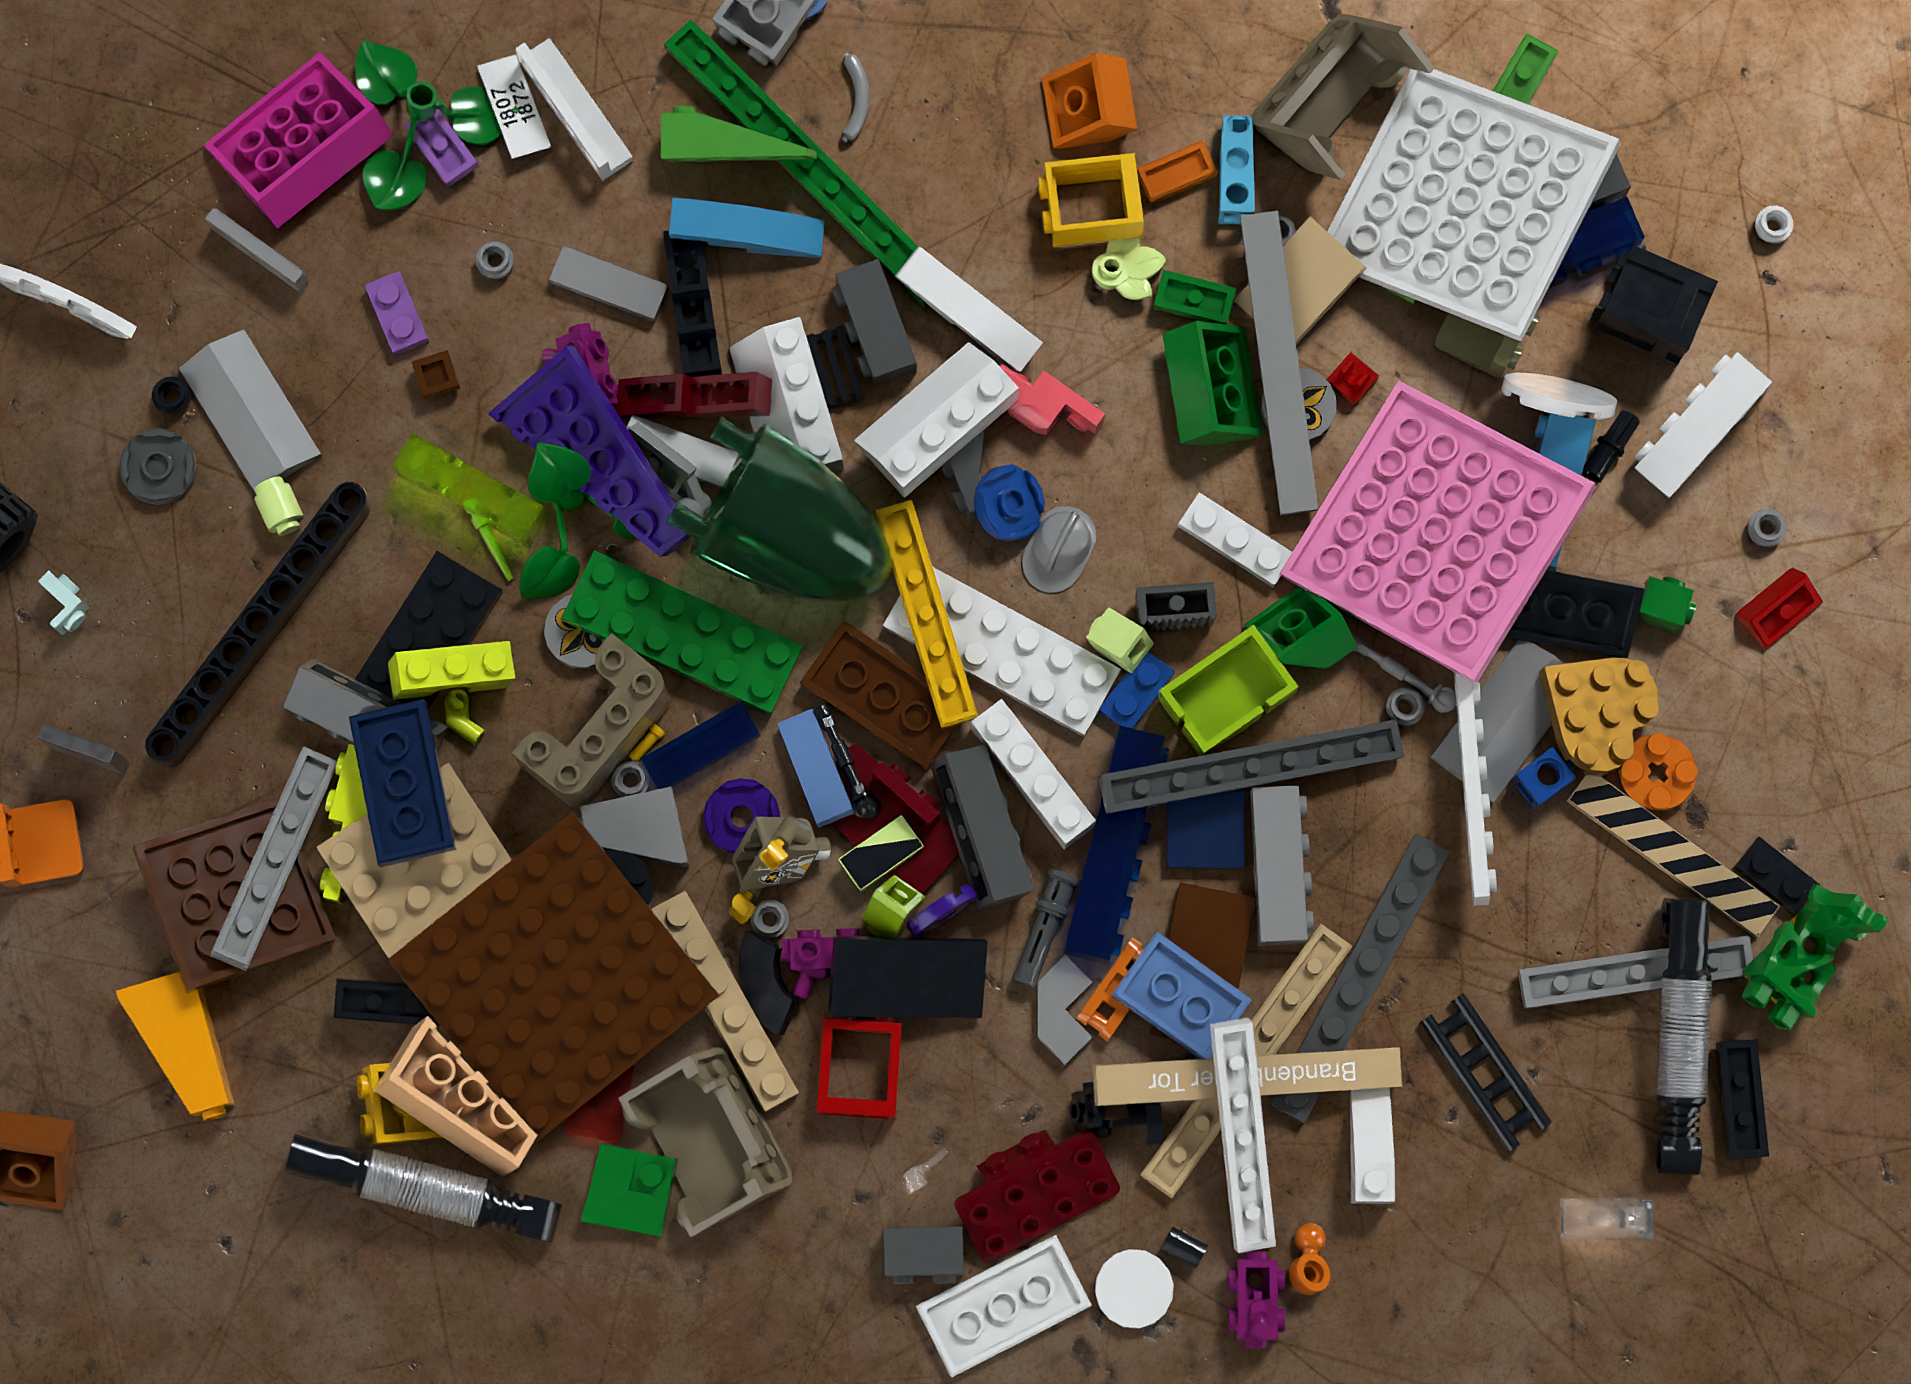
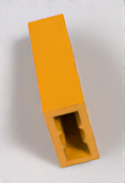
[116,972,235,1121]

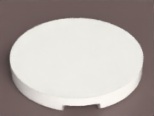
[1501,373,1617,420]

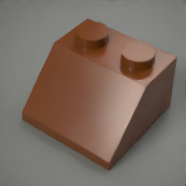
[0,1110,76,1210]

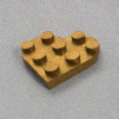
[1539,657,1659,776]

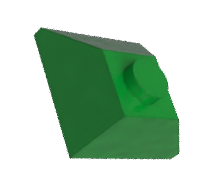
[1244,586,1358,669]

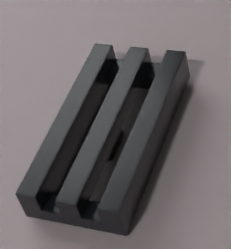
[807,325,864,409]

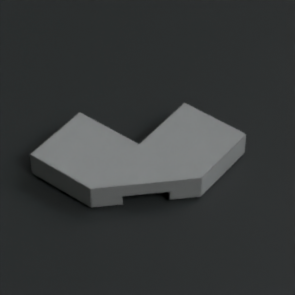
[1037,955,1093,1065]

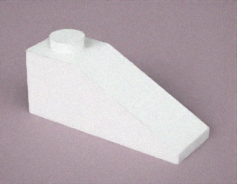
[1350,1087,1395,1204]

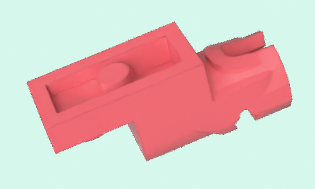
[1000,364,1105,436]

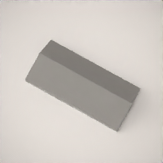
[179,329,322,492]
[1431,639,1563,804]

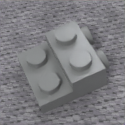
[712,0,817,66]

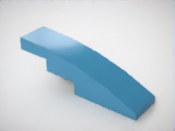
[669,198,825,259]

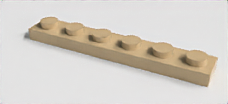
[652,891,799,1114]

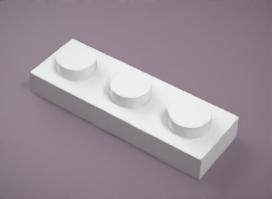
[1178,492,1292,588]

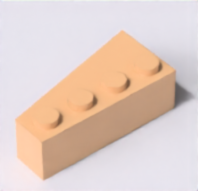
[374,1016,537,1178]

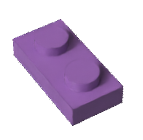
[404,109,479,188]
[365,271,429,356]

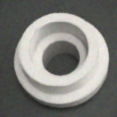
[1755,206,1793,243]

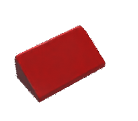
[1736,568,1823,649]

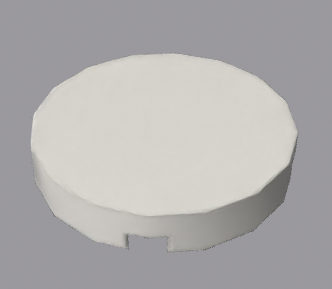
[1095,1249,1174,1329]

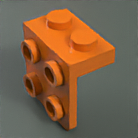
[0,799,84,888]

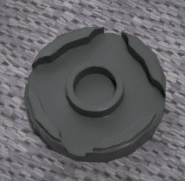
[119,428,198,505]

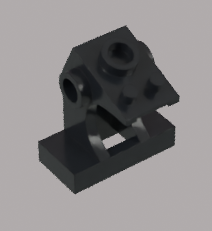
[1069,1082,1165,1145]

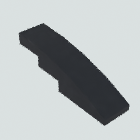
[663,230,722,377]

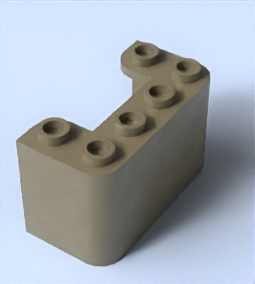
[512,633,670,808]

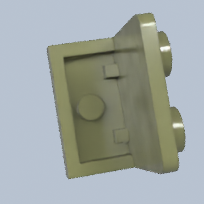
[1435,313,1540,379]

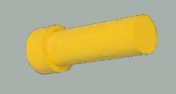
[628,723,666,762]

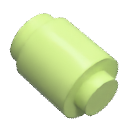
[254,476,304,536]

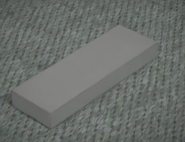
[205,208,308,293]
[549,246,669,322]

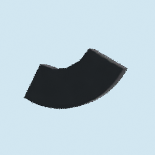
[739,930,799,1036]

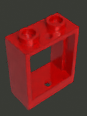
[817,1016,902,1120]

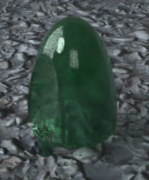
[666,417,892,602]

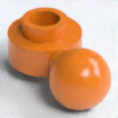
[1289,1223,1330,1295]

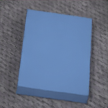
[1111,931,1252,1059]

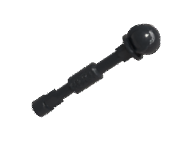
[813,704,881,820]

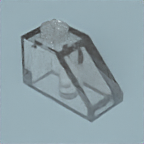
[1561,1197,1653,1240]

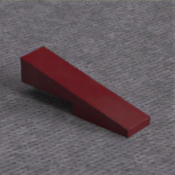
[616,372,772,418]

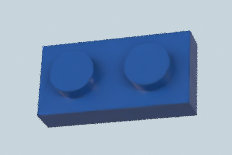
[1099,652,1175,734]

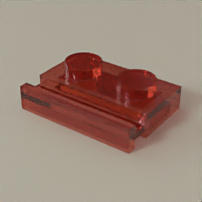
[564,1066,635,1144]

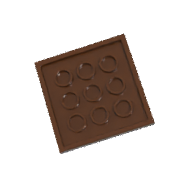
[132,797,336,993]

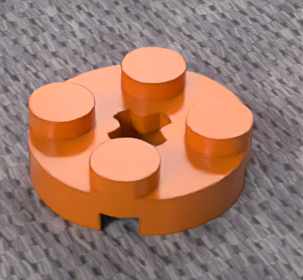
[1619,733,1698,811]

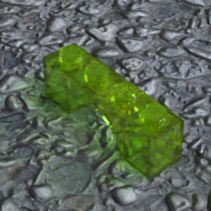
[392,433,548,548]

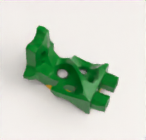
[1741,884,1889,1030]

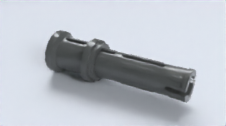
[1013,869,1081,988]

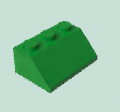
[1162,321,1264,446]

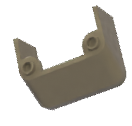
[1251,14,1435,180]

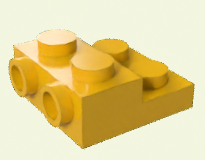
[356,1063,443,1146]

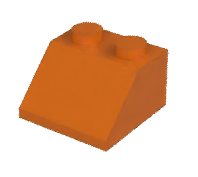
[1042,53,1138,149]

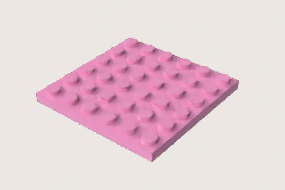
[1280,380,1597,684]

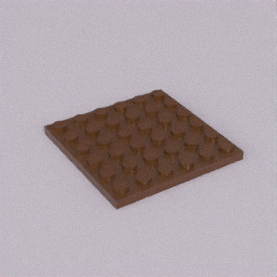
[387,812,720,1143]

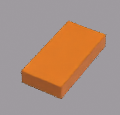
[1137,140,1218,206]

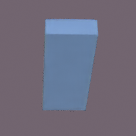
[777,708,854,828]

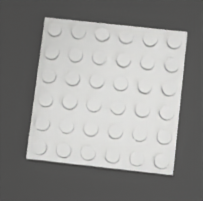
[1327,69,1620,341]

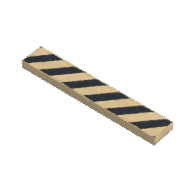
[1566,775,1780,938]

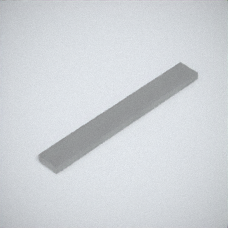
[1240,211,1319,516]

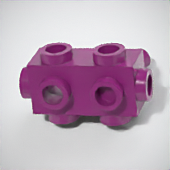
[542,323,618,406]
[782,928,875,999]
[1228,1252,1285,1348]

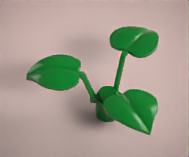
[355,39,518,211]
[519,443,675,599]

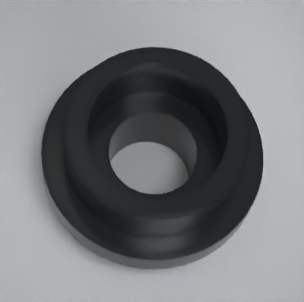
[152,377,191,415]

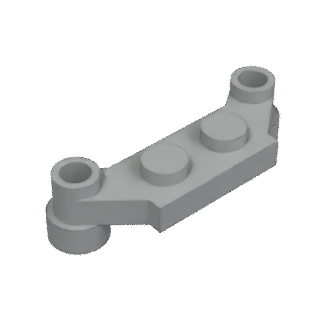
[626,422,712,530]

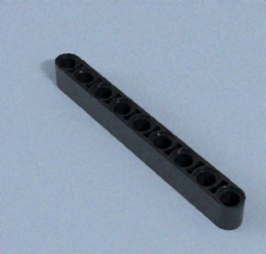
[145,482,371,767]

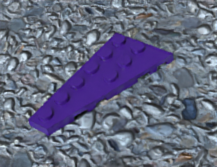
[488,346,694,557]

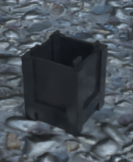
[1590,245,1718,368]

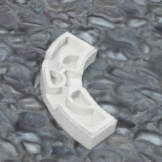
[0,264,137,339]

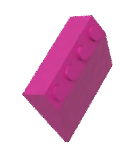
[204,52,394,229]

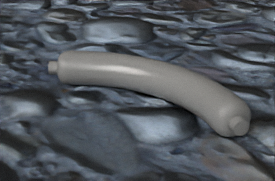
[841,53,870,143]

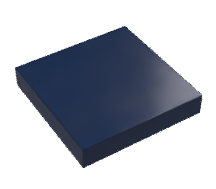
[1167,791,1245,869]

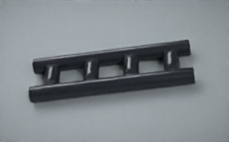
[1419,993,1553,1152]

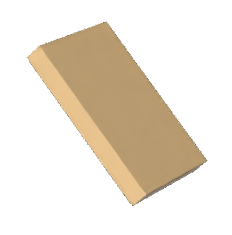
[1233,216,1367,345]

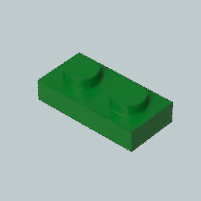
[1153,269,1236,325]

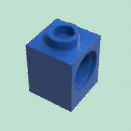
[1511,747,1576,810]

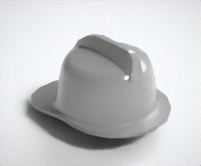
[1022,506,1097,593]

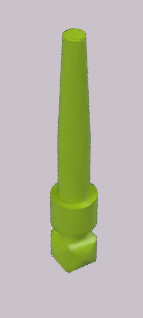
[464,499,514,582]

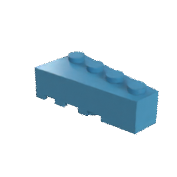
[1534,412,1596,567]

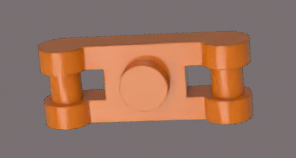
[1076,938,1143,1042]

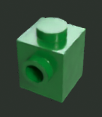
[1637,576,1696,633]

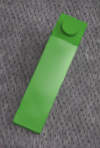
[661,106,817,162]

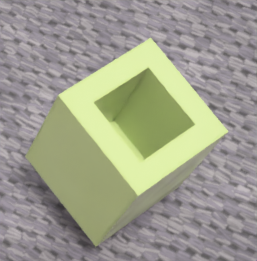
[1086,607,1154,674]

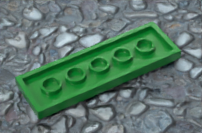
[561,550,803,716]

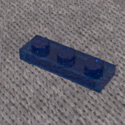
[641,701,761,789]

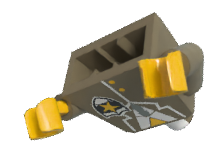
[729,816,831,924]

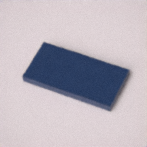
[349,699,457,868]

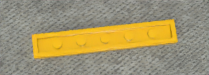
[875,500,978,729]

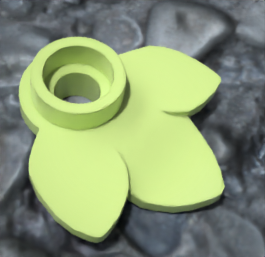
[1092,238,1166,300]

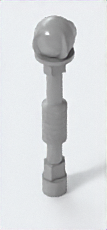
[1352,633,1456,713]

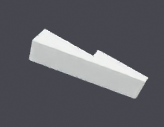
[895,247,1043,372]

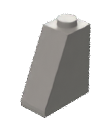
[579,787,690,868]

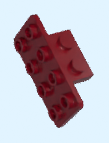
[806,744,960,894]
[954,1129,1120,1263]

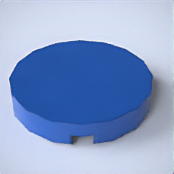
[974,464,1045,542]

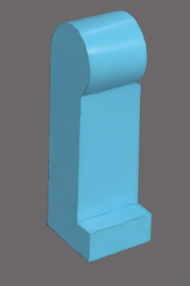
[1218,115,1255,224]

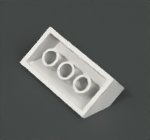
[729,317,844,490]
[854,342,1019,498]

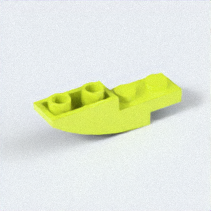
[320,744,368,905]

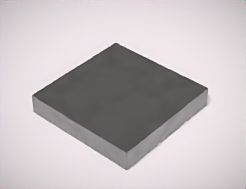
[37,724,130,775]

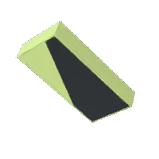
[838,815,924,892]

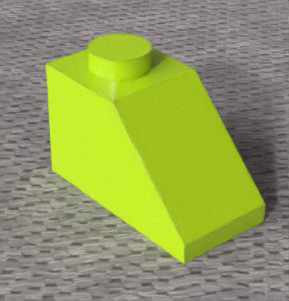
[861,875,926,937]

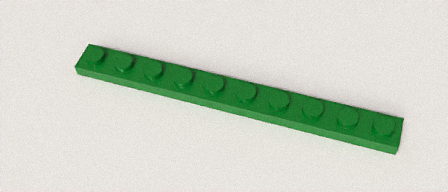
[664,19,928,308]

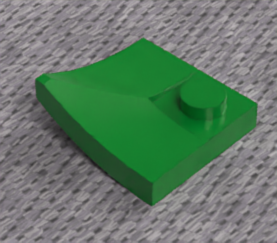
[580,1143,678,1236]

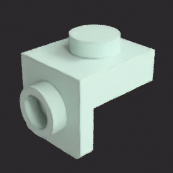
[38,570,89,635]

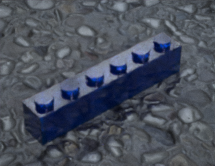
[1064,725,1170,965]

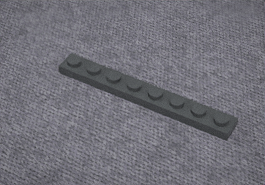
[1098,719,1404,814]
[1269,834,1450,1124]

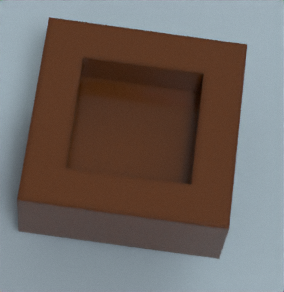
[412,350,461,400]

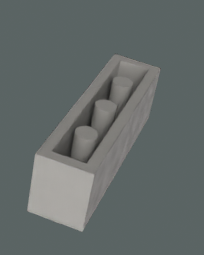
[1250,786,1314,946]

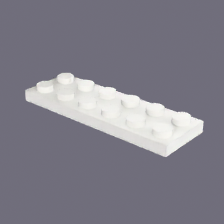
[883,567,1121,737]

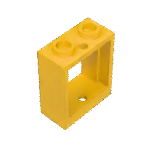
[1038,153,1144,247]

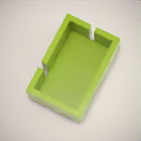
[1157,625,1299,756]

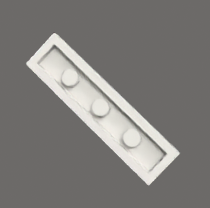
[515,38,634,181]

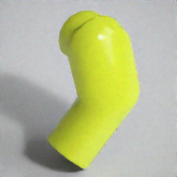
[444,689,485,746]

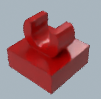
[1326,352,1379,407]

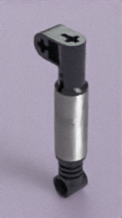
[1656,898,1712,1175]
[284,1133,562,1243]

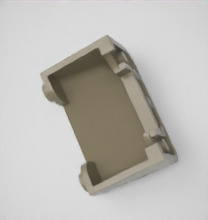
[618,1047,793,1238]

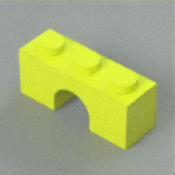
[388,641,515,700]

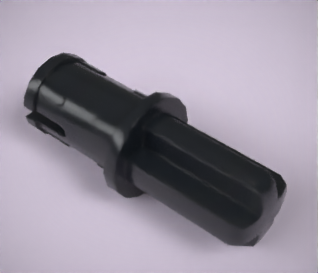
[1582,410,1640,482]

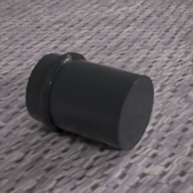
[1161,1226,1208,1269]

